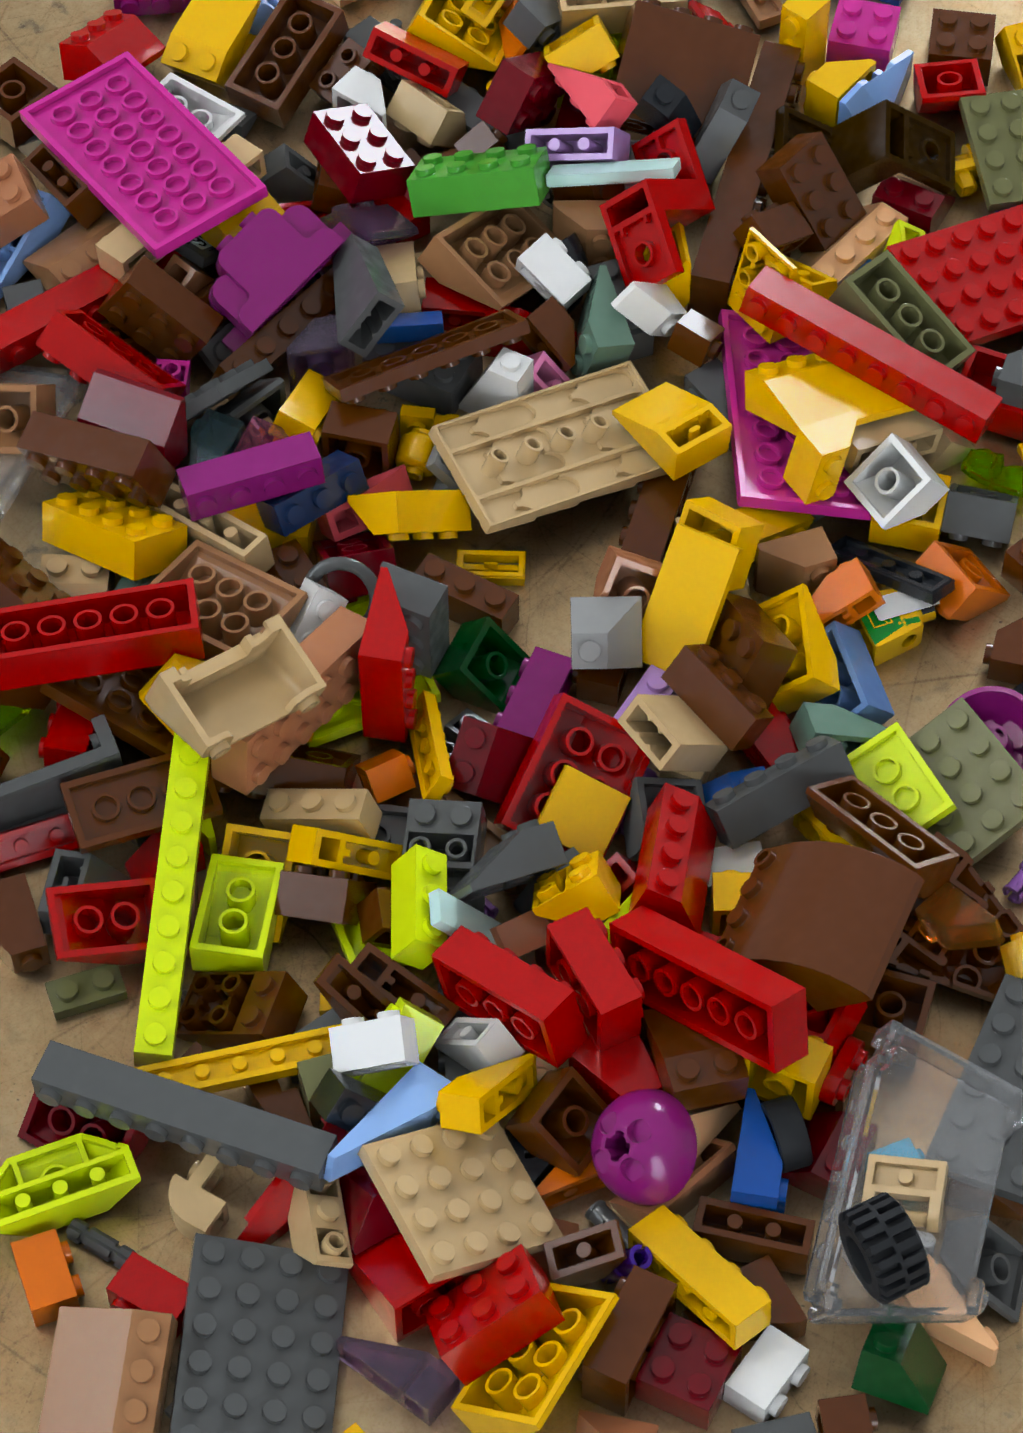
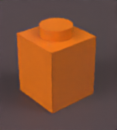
[355,748,416,804]

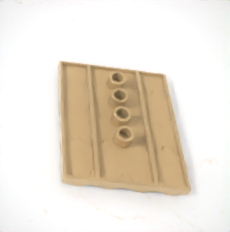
[428,360,667,534]

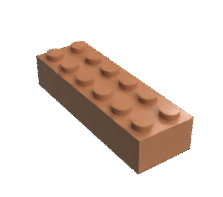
[211,606,367,796]

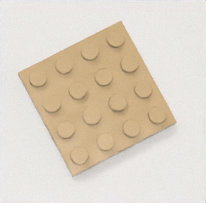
[358,1122,563,1284]

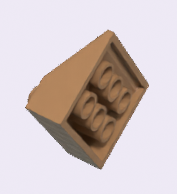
[417,207,557,311]
[150,539,308,661]
[38,1306,178,1433]

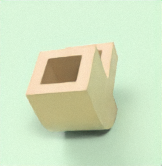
[168,1154,229,1241]

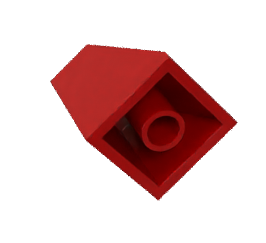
[569,1035,663,1105]
[349,1230,463,1343]

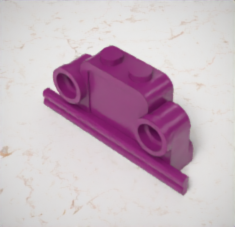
[209,205,353,353]

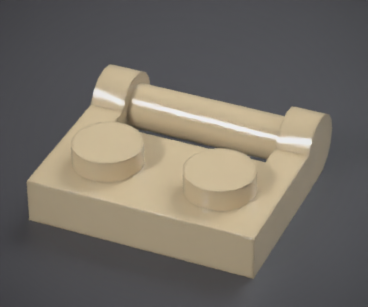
[861,1154,949,1233]

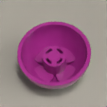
[947,686,1023,769]
[591,1089,697,1206]

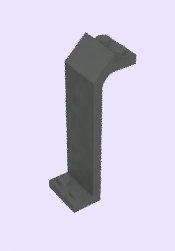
[0,714,123,832]

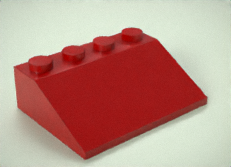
[358,567,418,743]
[493,692,650,857]

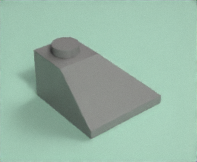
[570,596,642,669]

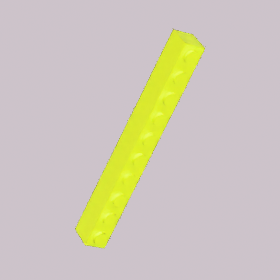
[134,732,210,1067]

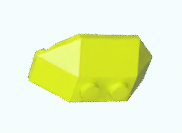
[0,1133,141,1237]

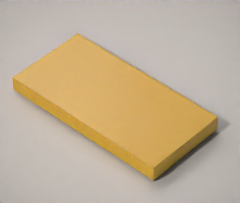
[642,524,744,671]

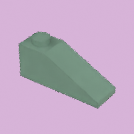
[789,702,887,755]

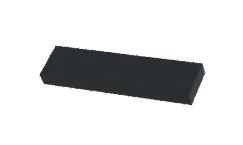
[832,535,955,605]

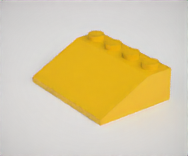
[406,0,506,72]
[745,353,914,436]
[451,1283,620,1433]

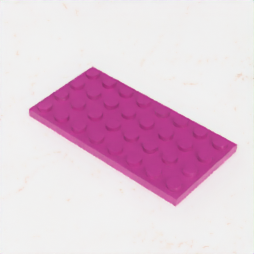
[19,51,269,260]
[718,309,871,521]

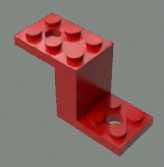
[599,118,715,287]

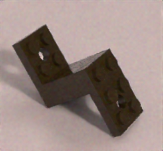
[774,99,955,194]

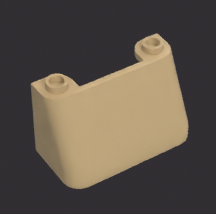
[144,614,327,760]

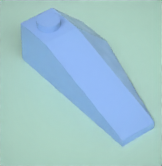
[837,49,914,124]
[0,190,71,299]
[324,1061,451,1183]

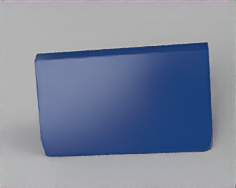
[377,311,444,344]

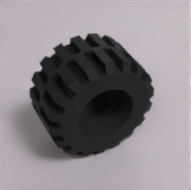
[838,1192,930,1305]

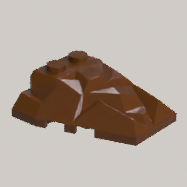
[887,831,1023,1003]

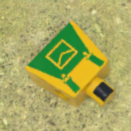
[851,589,936,666]

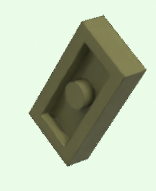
[45,964,128,1021]

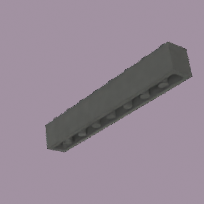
[31,1040,338,1192]

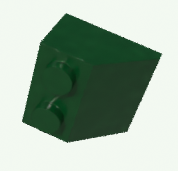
[433,616,530,714]
[851,1306,947,1415]

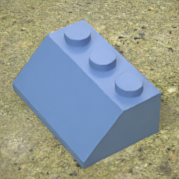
[814,620,895,725]

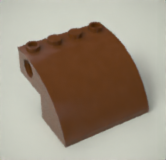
[716,841,924,1012]

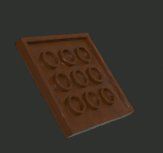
[39,665,174,758]

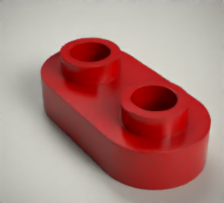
[818,1035,869,1106]

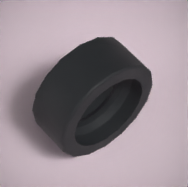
[761,1094,813,1174]

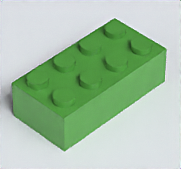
[406,143,551,218]

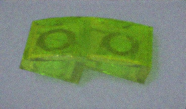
[961,448,1023,497]

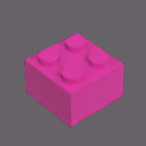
[826,0,901,72]

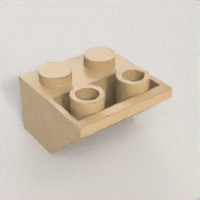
[386,79,467,149]

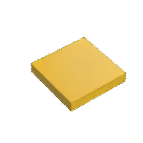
[538,765,631,855]

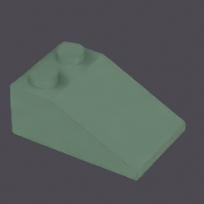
[570,265,635,378]

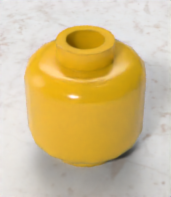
[395,428,434,481]

